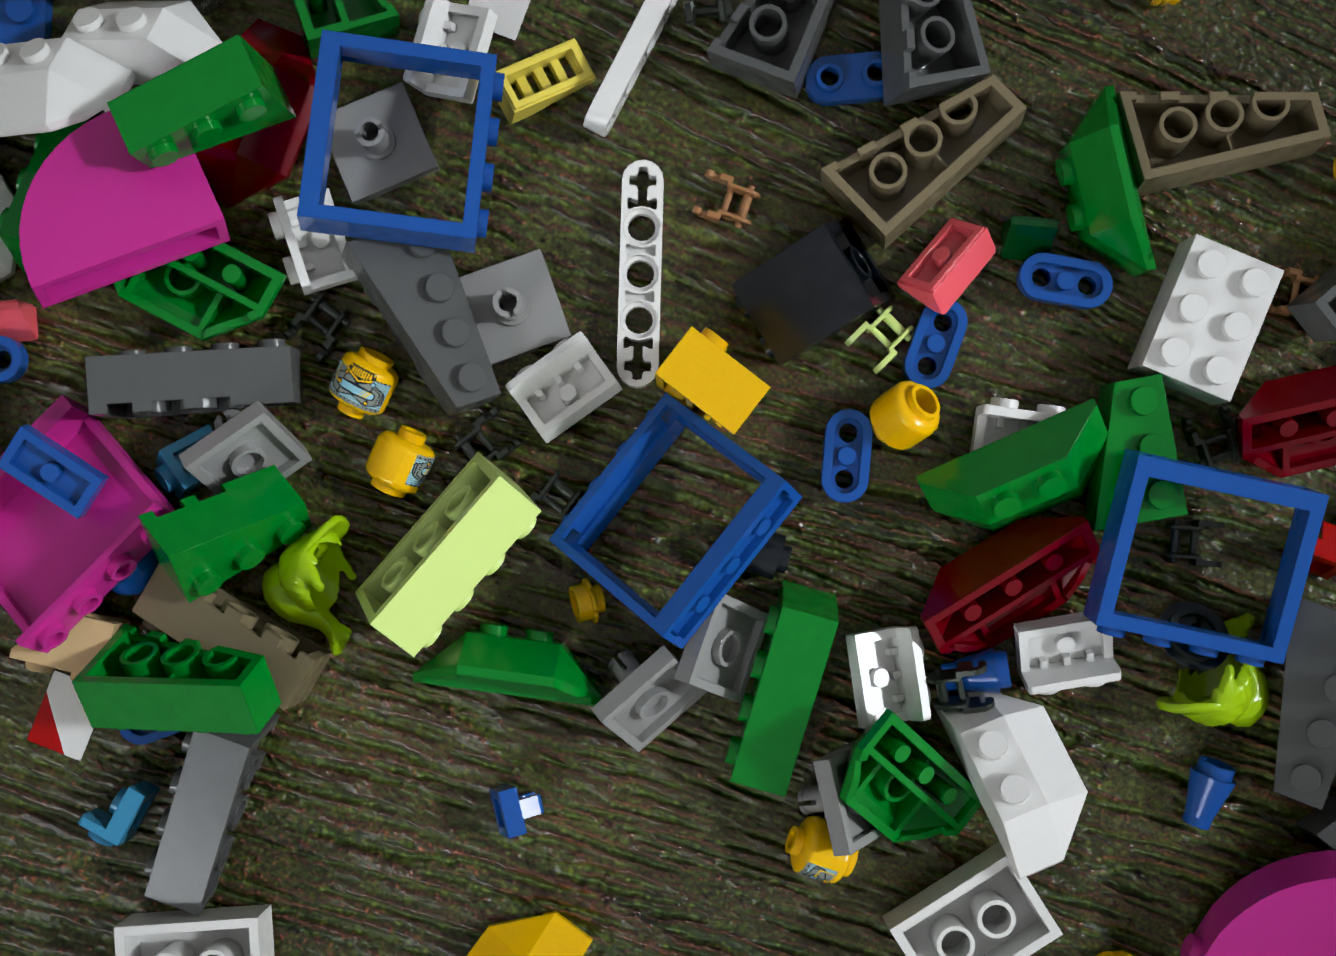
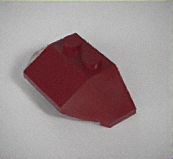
[195,18,316,207]
[1238,365,1336,478]
[920,516,1100,654]

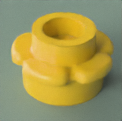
[569,578,606,624]

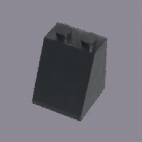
[731,219,896,365]

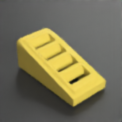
[496,38,596,125]

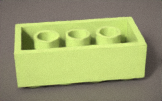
[355,452,541,657]

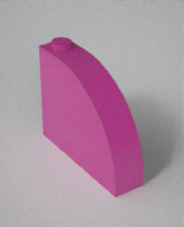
[19,111,230,308]
[1180,850,1336,956]

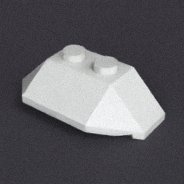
[61,0,222,85]
[0,37,137,137]
[935,691,1088,880]

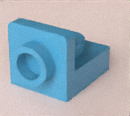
[154,424,213,501]
[78,780,160,846]

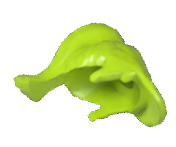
[261,515,357,656]
[1155,613,1269,727]

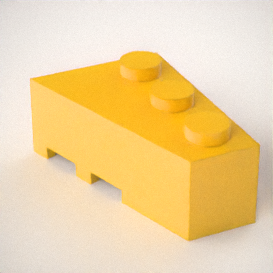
[655,326,771,434]

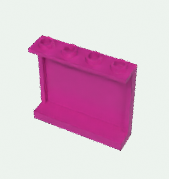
[0,394,175,653]

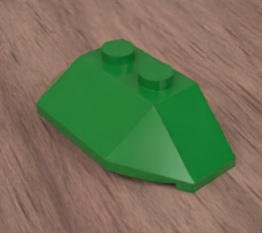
[1056,85,1156,277]
[114,243,287,341]
[916,398,1108,533]
[412,622,603,706]
[839,708,982,843]

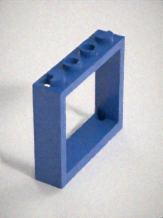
[297,30,505,253]
[549,392,802,649]
[1083,448,1329,667]

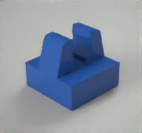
[489,783,544,838]

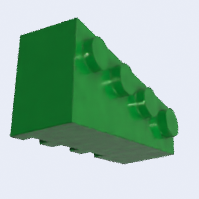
[724,580,839,797]
[71,624,281,735]

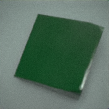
[1000,215,1059,261]

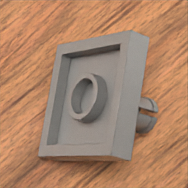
[331,82,440,206]
[459,249,572,366]
[179,400,312,495]
[672,594,767,704]
[591,645,707,752]
[798,739,883,856]

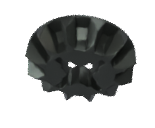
[1158,601,1229,675]

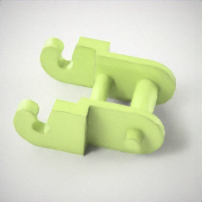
[844,305,914,374]

